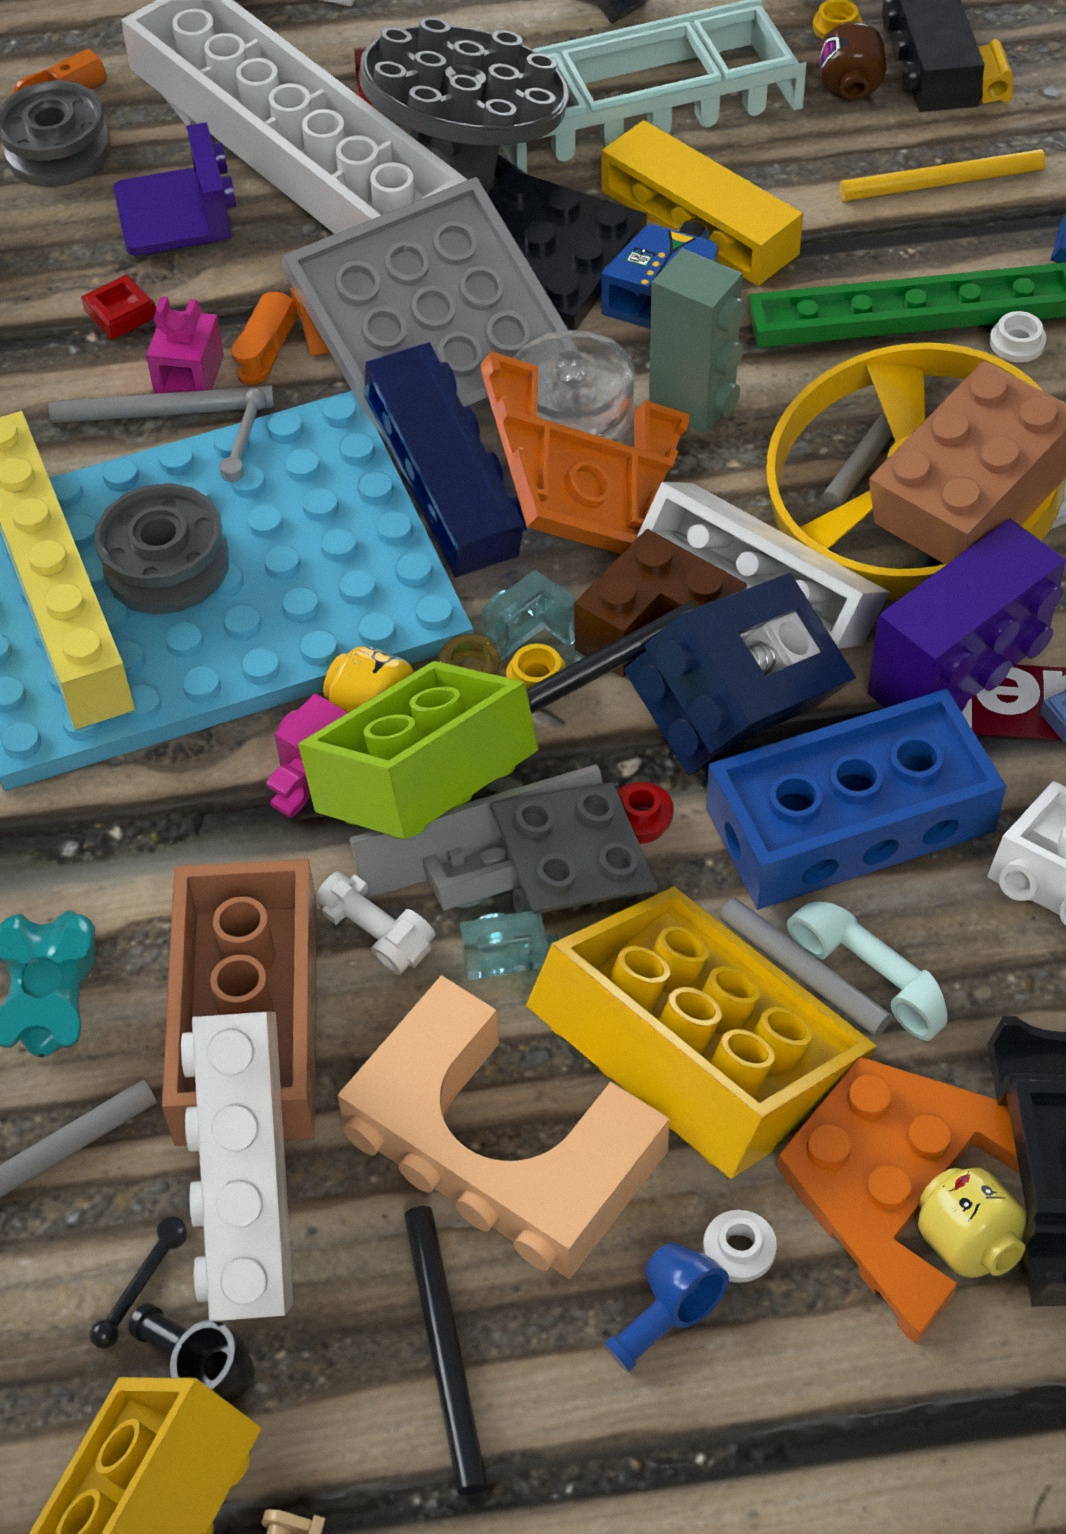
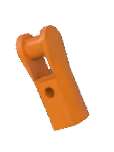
[13,48,107,94]
[231,291,298,385]

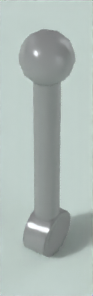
[219,388,266,482]

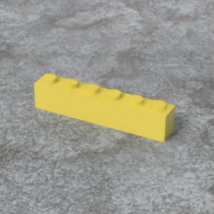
[0,411,135,730]

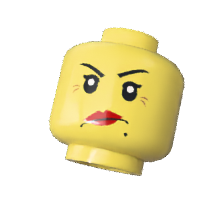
[918,1168,1029,1278]

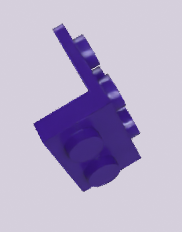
[113,122,237,256]

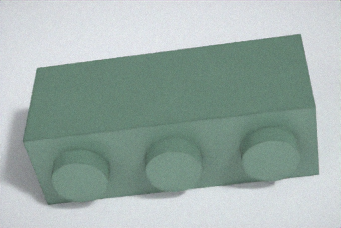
[649,248,746,434]

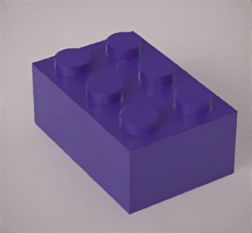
[867,518,1066,712]

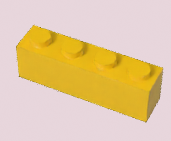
[601,120,803,286]

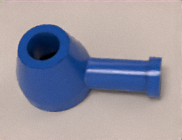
[603,1242,729,1372]

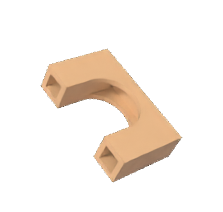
[337,975,670,1280]

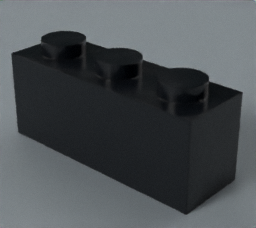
[882,0,985,112]

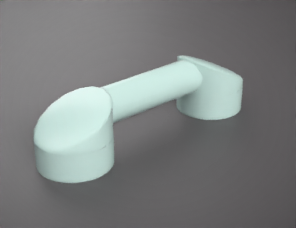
[787,902,947,1041]

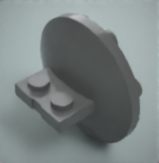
[359,17,569,192]

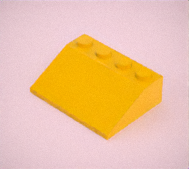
[526,886,877,1179]

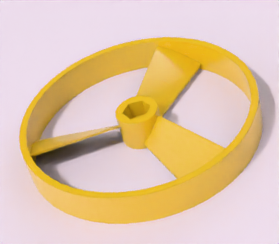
[766,343,1066,601]

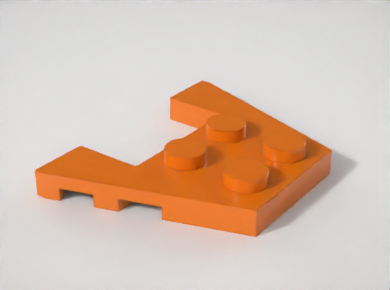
[480,351,690,554]
[777,1057,1020,1344]

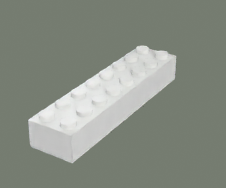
[121,0,468,234]

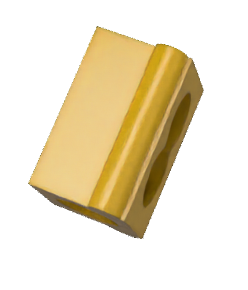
[978,39,1013,104]

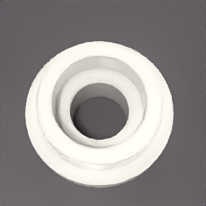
[990,311,1047,363]
[703,1210,777,1283]

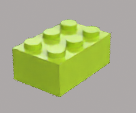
[298,661,538,840]

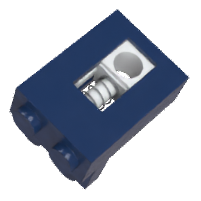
[623,572,857,776]

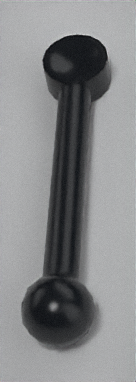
[90,1217,187,1349]

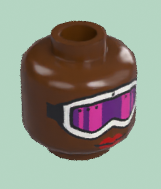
[819,21,886,99]

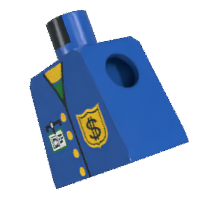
[601,220,719,329]

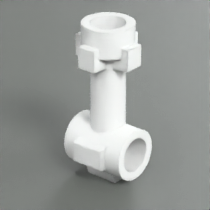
[316,871,436,975]

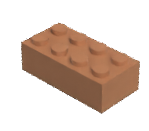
[162,859,317,1146]

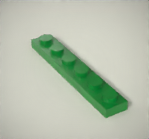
[747,262,1066,348]

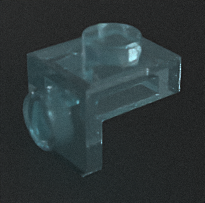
[482,569,576,661]
[460,911,559,981]

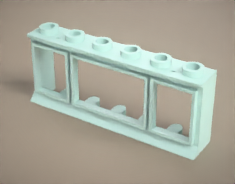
[502,0,807,173]

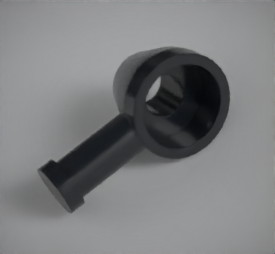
[129,1303,255,1400]

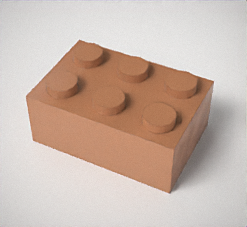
[869,360,1066,565]

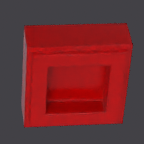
[81,274,156,340]

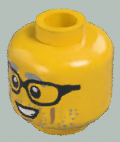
[323,646,414,713]

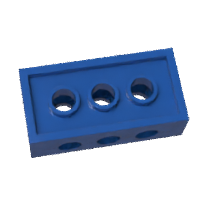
[706,689,1006,910]

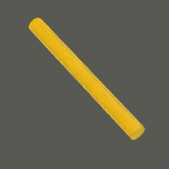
[839,149,1046,202]

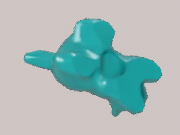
[0,910,96,1058]

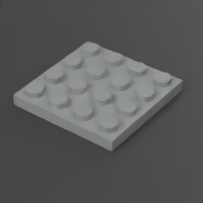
[281,177,583,450]

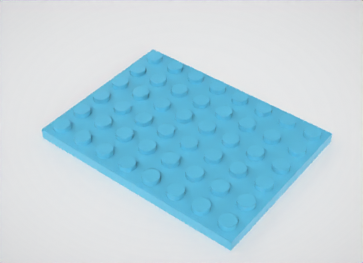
[0,391,474,792]

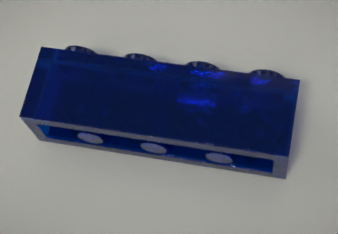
[364,342,527,578]

